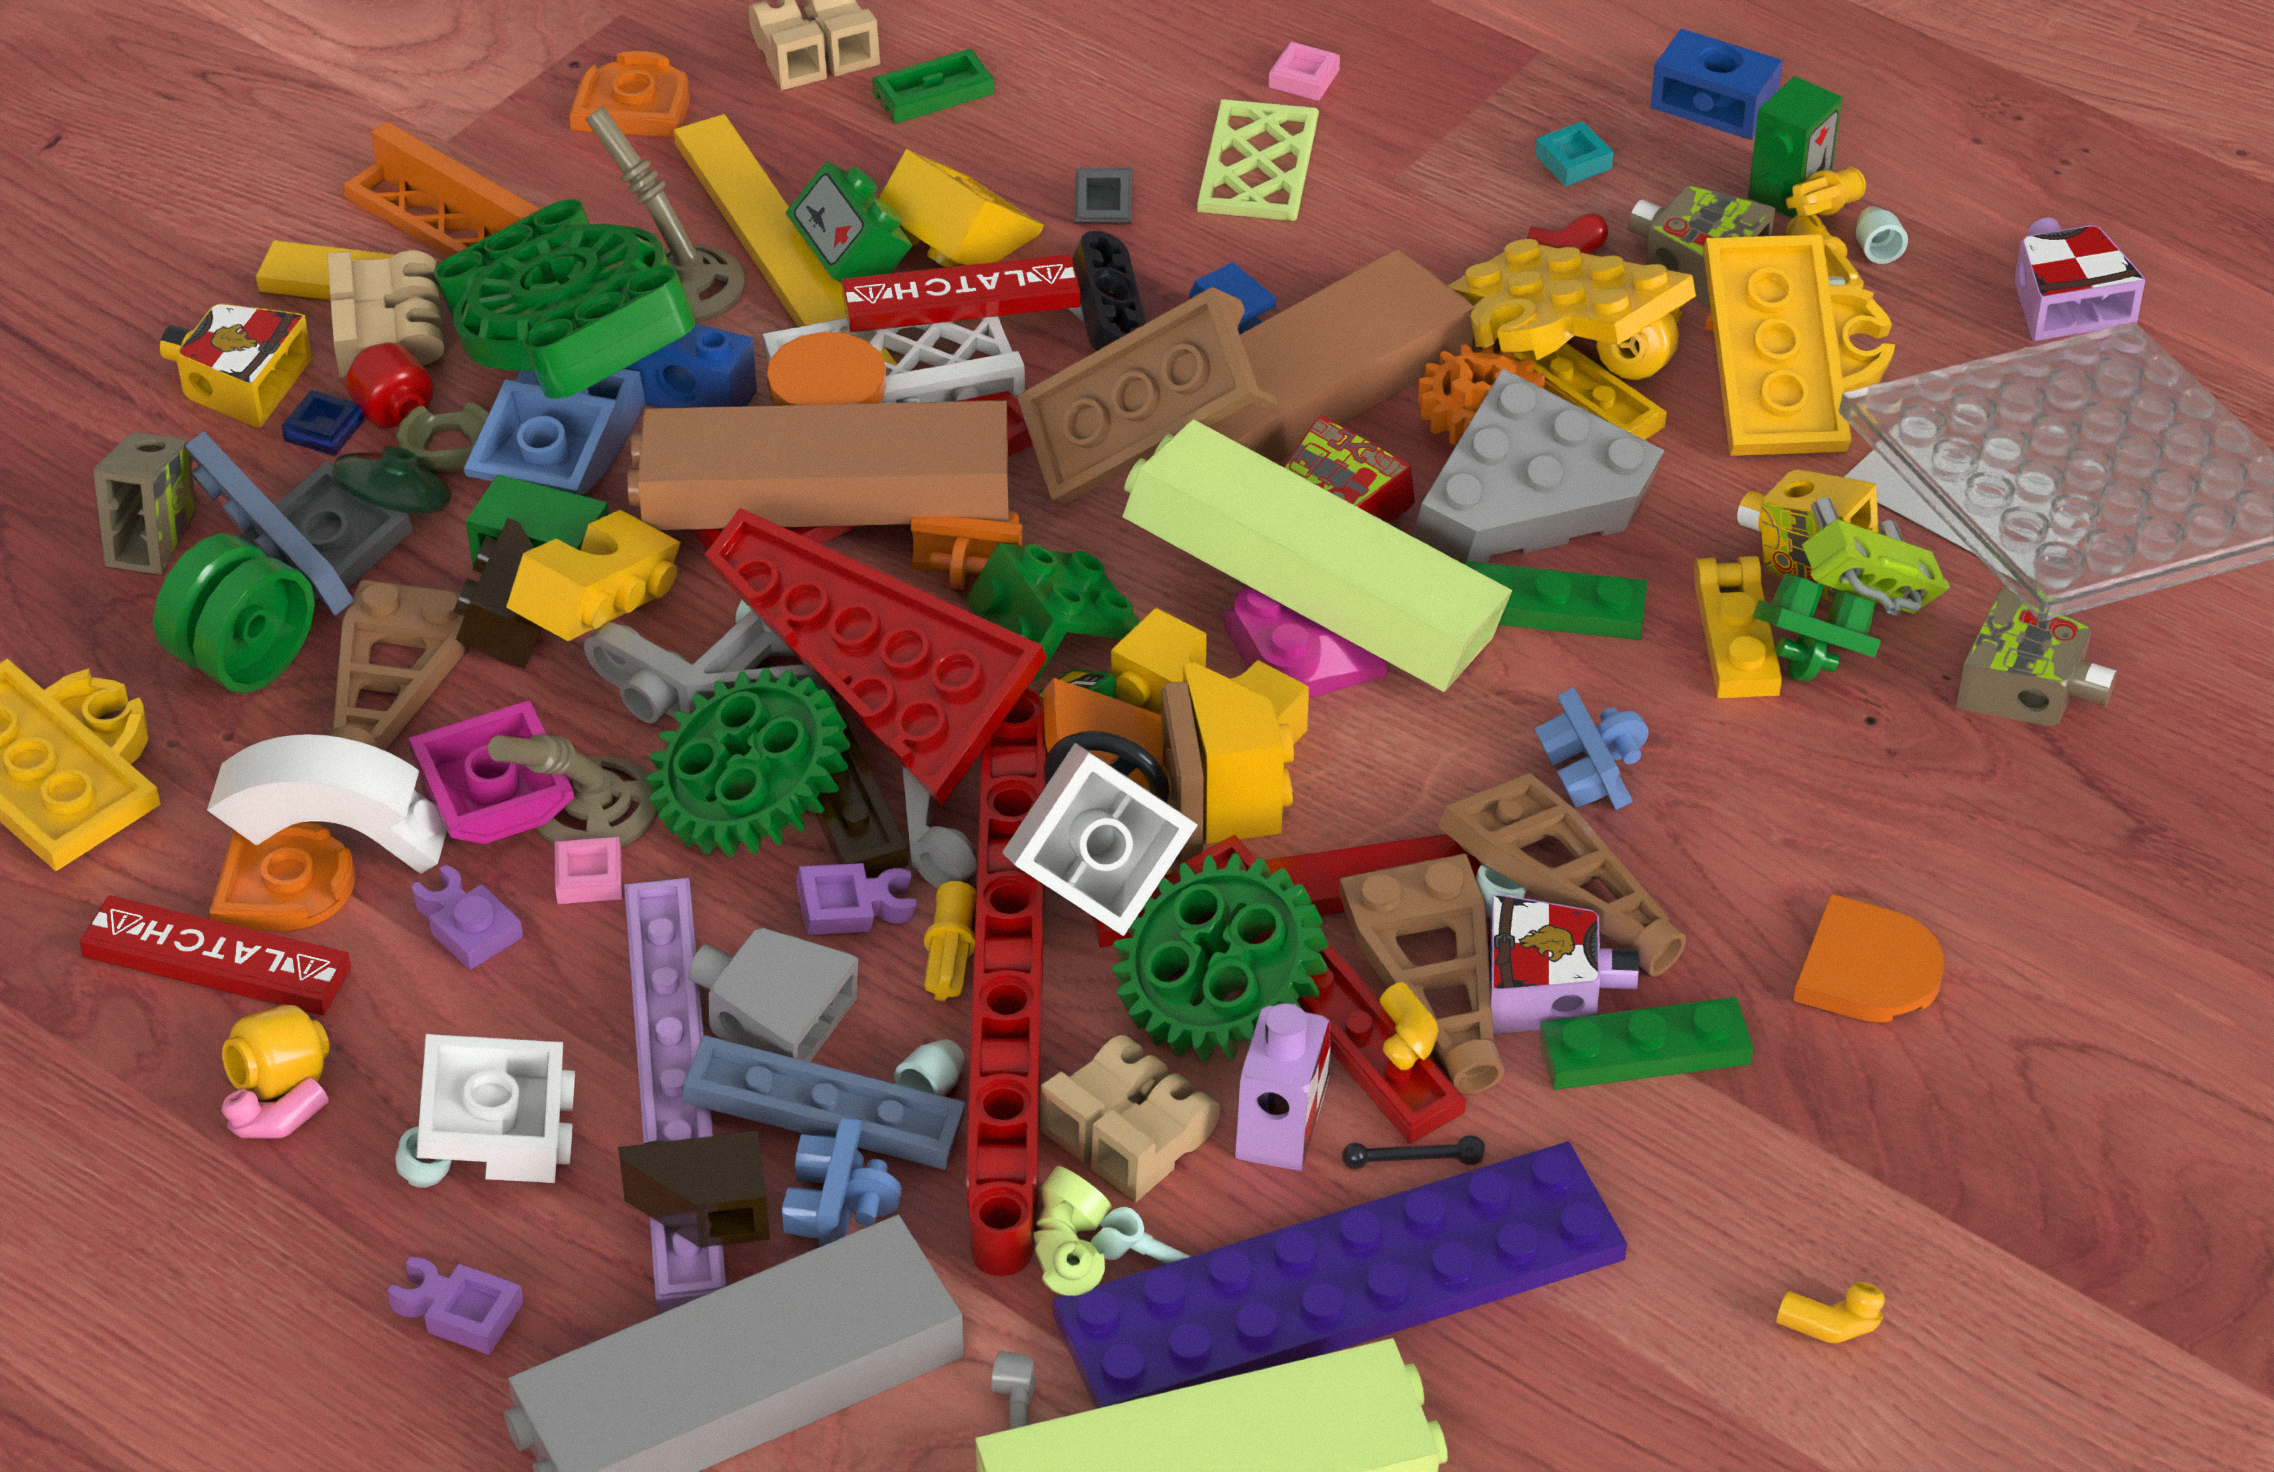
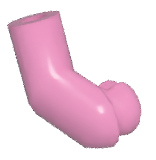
[222,1077,329,1139]

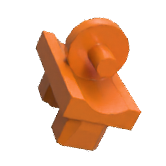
[911,511,1023,591]

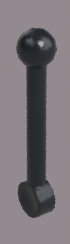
[1342,1135,1485,1169]

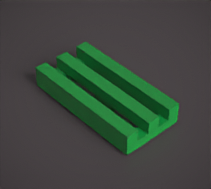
[872,49,994,124]

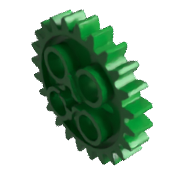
[646,668,850,857]
[1112,853,1329,1062]

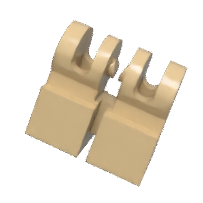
[748,0,880,91]
[327,250,444,378]
[1040,1035,1220,1203]

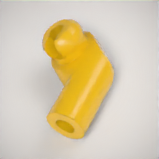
[1380,982,1438,1070]
[1776,1282,1885,1344]

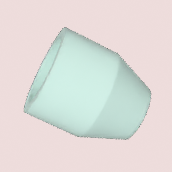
[1856,206,1908,264]
[894,1039,965,1097]

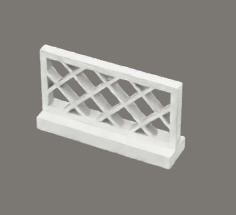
[762,316,1025,403]

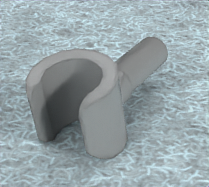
[991,1351,1036,1429]

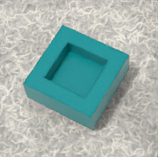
[1535,121,1614,187]

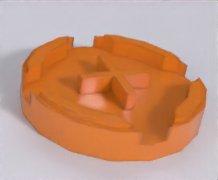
[767,332,886,406]

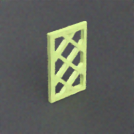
[1197,99,1319,221]

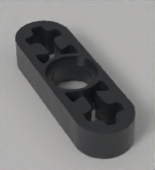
[1072,231,1146,351]

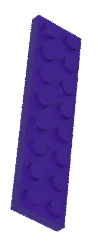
[1053,1141,1627,1409]

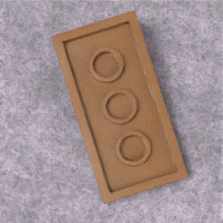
[1017,287,1279,505]

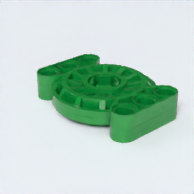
[433,199,696,399]

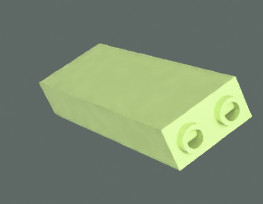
[1122,419,1512,692]
[975,1338,1447,1472]

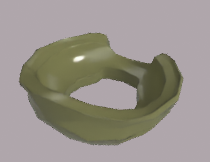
[396,402,489,473]

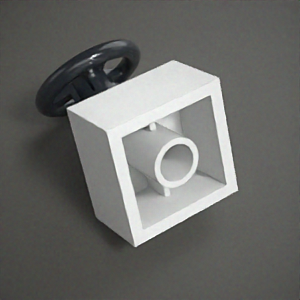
[1002,731,1197,936]

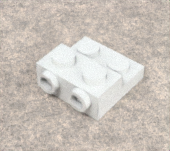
[417,1034,575,1183]

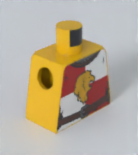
[160,303,312,428]

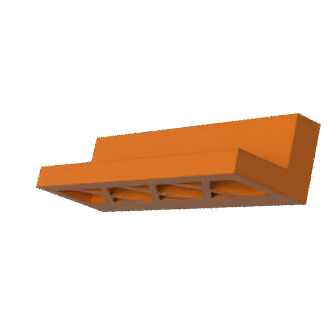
[343,121,540,258]

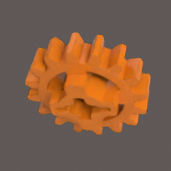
[1418,344,1547,445]

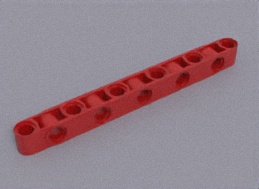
[967,687,1047,1276]

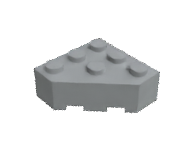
[1412,369,1664,564]

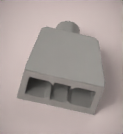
[688,928,858,1062]

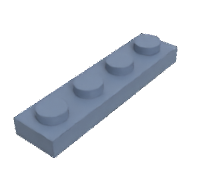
[184,431,354,616]
[682,1035,966,1170]

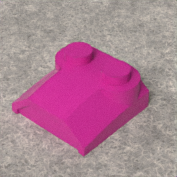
[1224,586,1387,699]
[408,700,574,844]

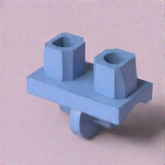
[1534,687,1649,810]
[782,1118,902,1247]

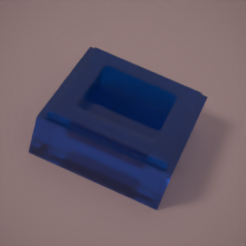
[281,389,365,456]

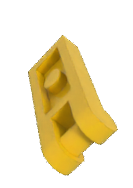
[1694,556,1782,699]

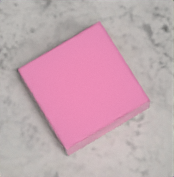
[1269,42,1340,101]
[555,837,623,904]

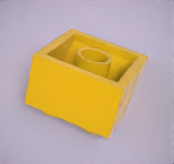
[878,149,1045,268]
[1183,662,1294,844]

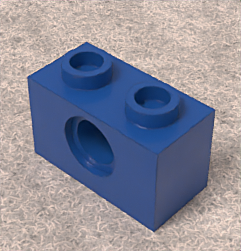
[1650,28,1783,140]
[624,324,757,408]

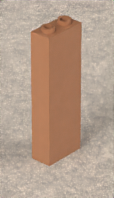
[1209,248,1475,462]
[628,400,1009,530]

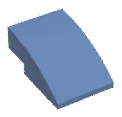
[464,369,645,496]

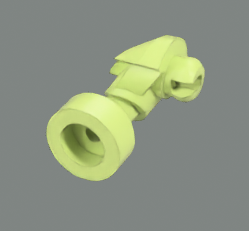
[1033,1166,1112,1296]

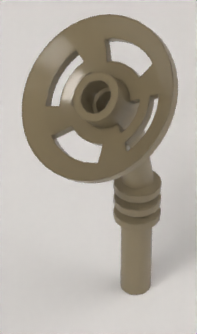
[585,106,745,323]
[488,734,658,848]

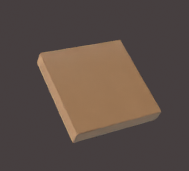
[1162,682,1204,864]

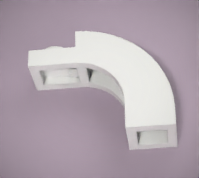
[207,734,447,874]

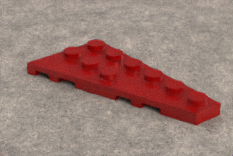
[705,508,1047,806]

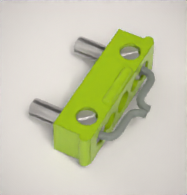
[1802,497,1950,615]

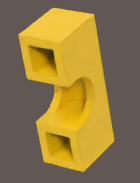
[506,510,681,641]
[1111,608,1309,745]

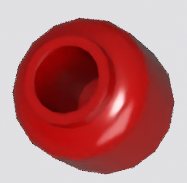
[346,342,434,429]

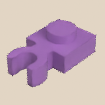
[796,863,917,935]
[412,865,523,970]
[387,1257,524,1355]

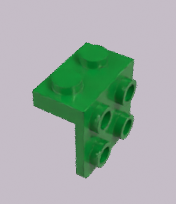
[965,543,1140,680]

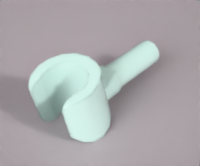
[1091,1207,1191,1264]

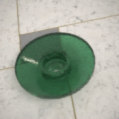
[332,446,452,514]

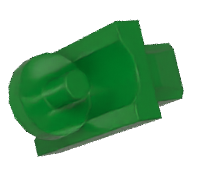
[1753,573,1881,683]

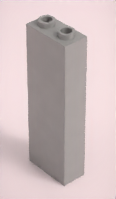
[504,1214,964,1472]

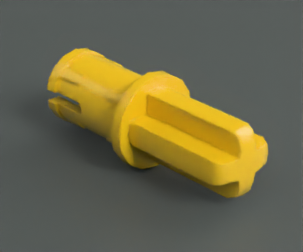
[1786,167,1866,217]
[1786,214,1864,288]
[924,881,977,1002]

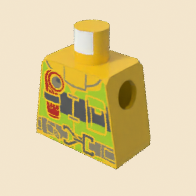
[1737,469,1878,603]

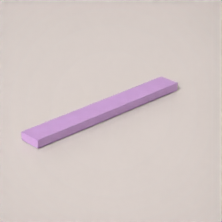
[624,878,726,1315]

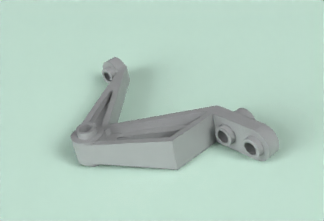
[584,610,978,889]

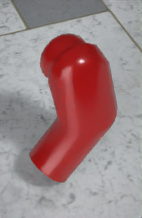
[1527,214,1608,254]

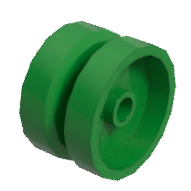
[153,533,315,694]

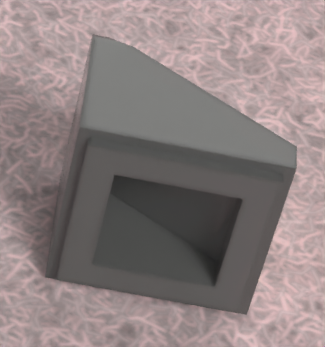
[1075,168,1132,224]

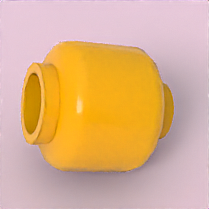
[1596,313,1679,380]
[222,1004,329,1101]

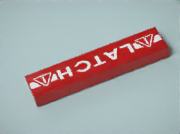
[841,254,1080,333]
[79,895,351,1015]

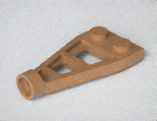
[330,579,468,751]
[1438,773,1686,977]
[1339,854,1505,1094]

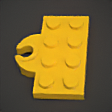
[1703,234,1895,456]
[1448,239,1696,361]
[0,659,161,871]

